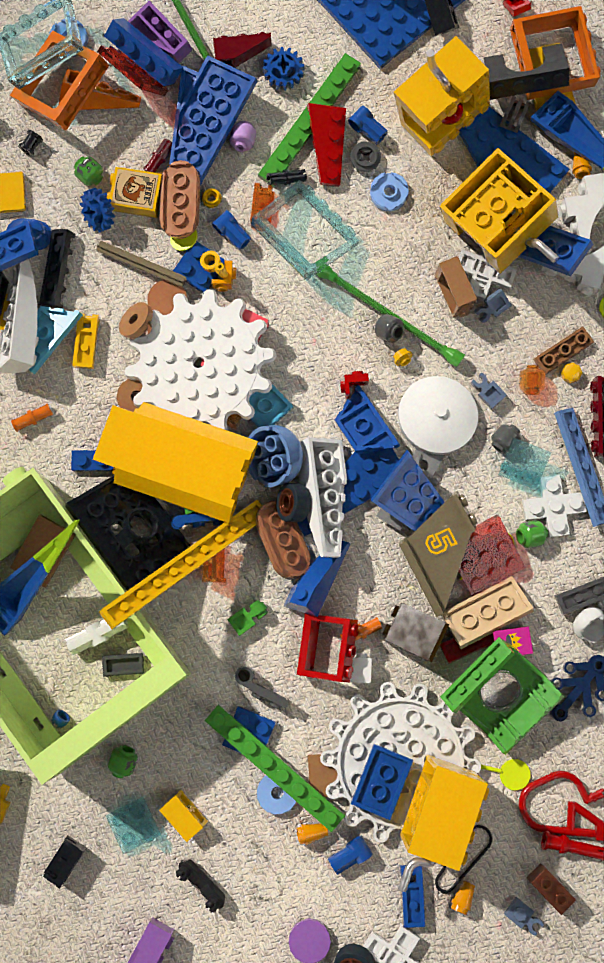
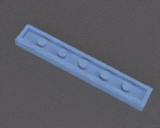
[554,408,604,527]

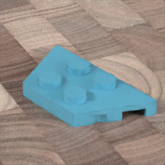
[29,306,83,374]

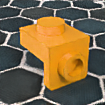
[211,260,237,292]

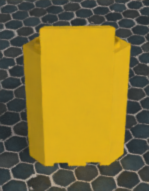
[92,402,258,523]

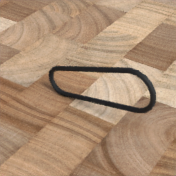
[435,825,492,893]

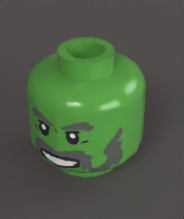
[74,156,103,186]
[516,520,548,548]
[108,745,138,778]

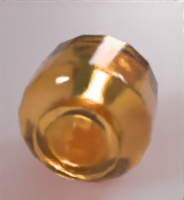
[519,365,545,395]

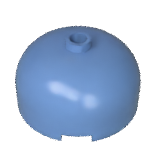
[248,425,303,487]

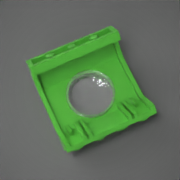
[440,637,565,755]

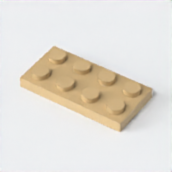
[441,576,534,649]

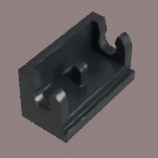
[424,0,460,36]
[43,835,87,889]

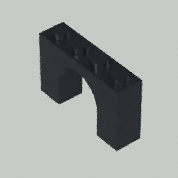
[484,43,570,100]

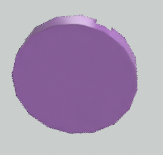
[289,918,331,963]

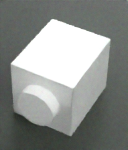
[350,653,372,683]

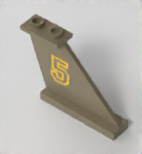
[399,491,478,617]

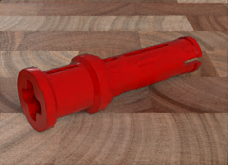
[541,830,604,861]

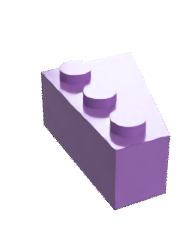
[128,0,193,63]
[128,917,174,963]

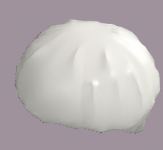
[573,607,604,644]

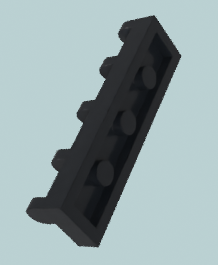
[39,229,76,309]

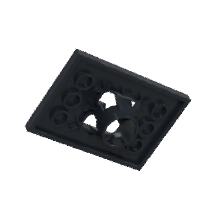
[65,476,191,591]

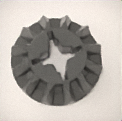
[350,142,381,173]

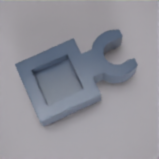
[474,288,512,323]
[471,373,507,409]
[504,897,544,936]

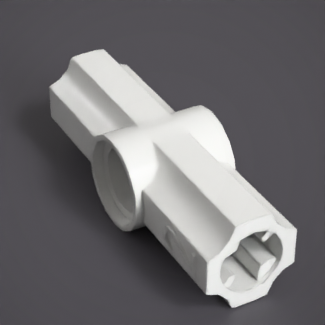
[66,619,129,655]

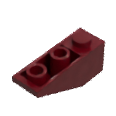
[213,32,272,68]

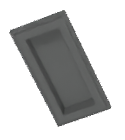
[102,653,144,677]

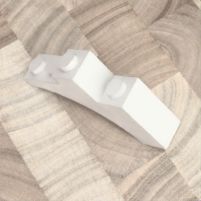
[559,173,604,256]
[541,246,604,295]

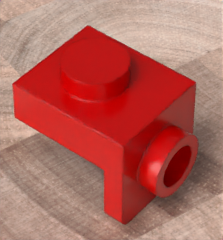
[503,0,531,17]
[340,371,369,398]

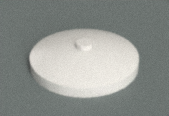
[398,376,478,455]

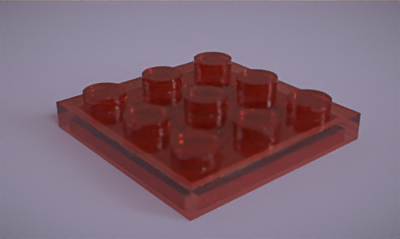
[97,45,169,96]
[458,514,526,596]

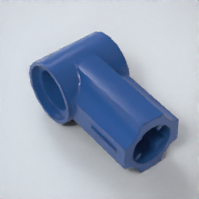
[348,106,388,145]
[212,210,251,250]
[328,835,373,875]

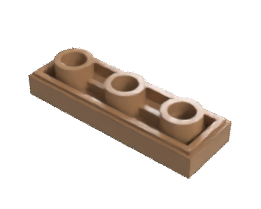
[533,326,594,376]

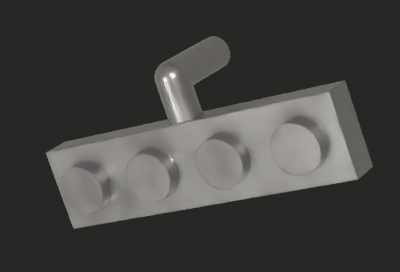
[554,577,604,615]

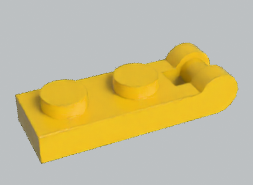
[72,313,100,369]

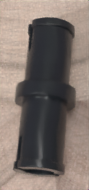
[266,169,307,186]

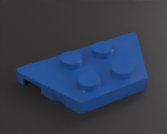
[335,384,400,453]

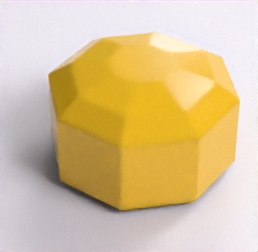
[561,363,582,383]

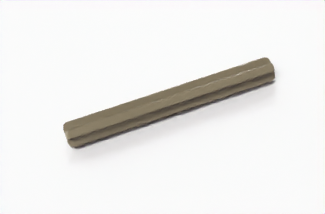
[96,241,187,287]

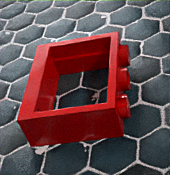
[296,613,359,683]

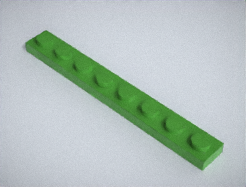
[258,53,361,187]
[205,704,345,832]

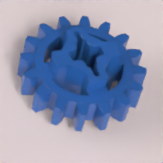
[263,47,304,91]
[80,188,115,232]

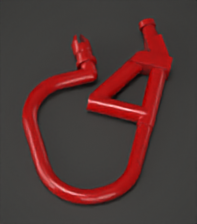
[519,771,604,841]

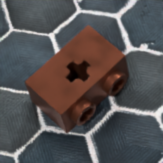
[526,863,576,915]

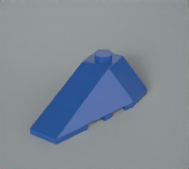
[284,541,350,617]

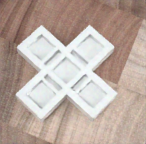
[458,249,517,301]
[522,475,586,538]
[363,924,420,963]

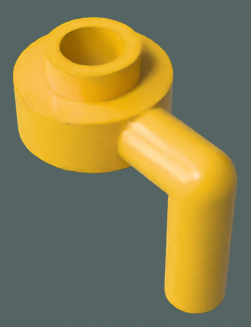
[200,251,228,278]

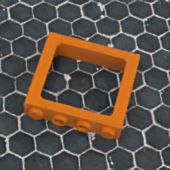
[510,6,601,100]
[10,30,110,131]

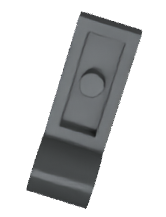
[235,666,290,710]

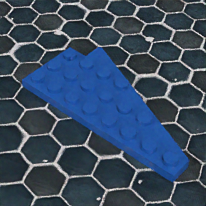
[169,55,258,186]
[459,106,570,193]

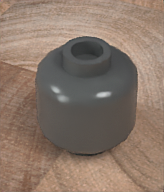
[375,314,404,343]
[491,424,521,454]

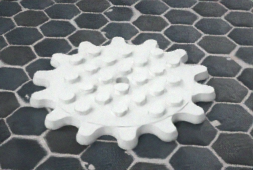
[125,289,276,431]
[320,682,481,843]

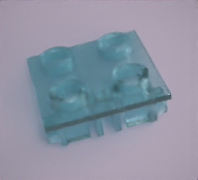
[498,438,552,490]
[105,797,161,854]

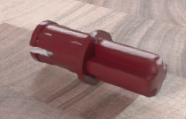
[143,138,172,173]

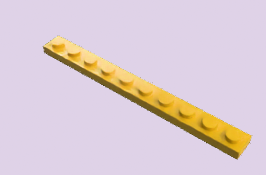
[99,500,262,630]

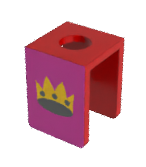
[493,627,533,655]

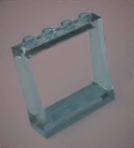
[0,0,83,90]
[251,180,359,281]

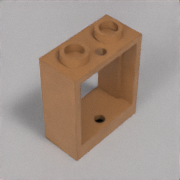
[435,256,477,318]

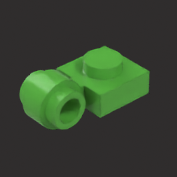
[227,599,268,636]

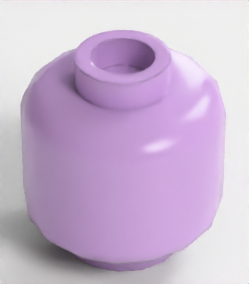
[229,121,257,152]

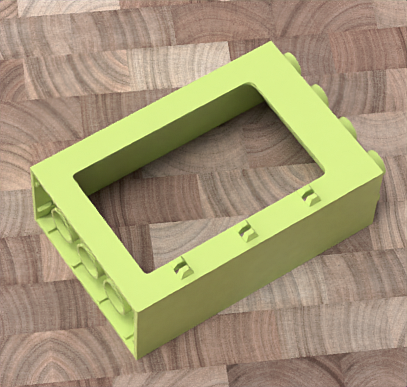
[0,466,191,785]

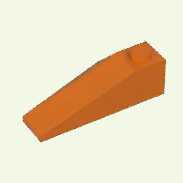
[59,68,141,110]

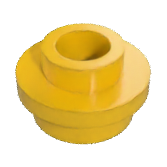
[202,188,221,208]
[393,348,413,366]

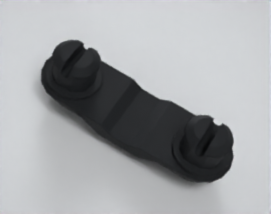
[176,860,225,912]

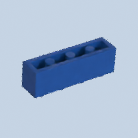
[104,18,183,86]

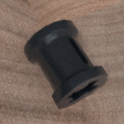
[18,130,43,157]

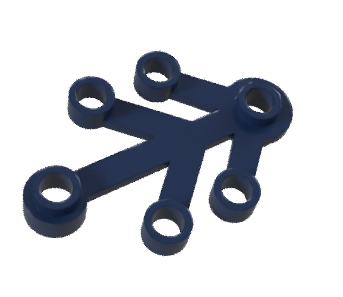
[550,655,604,721]

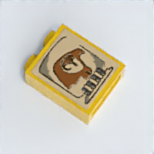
[107,167,162,218]

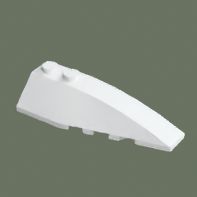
[0,259,39,373]
[299,437,347,558]

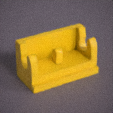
[159,790,208,842]

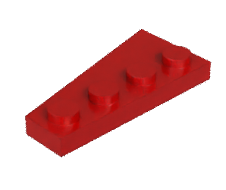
[307,103,346,187]

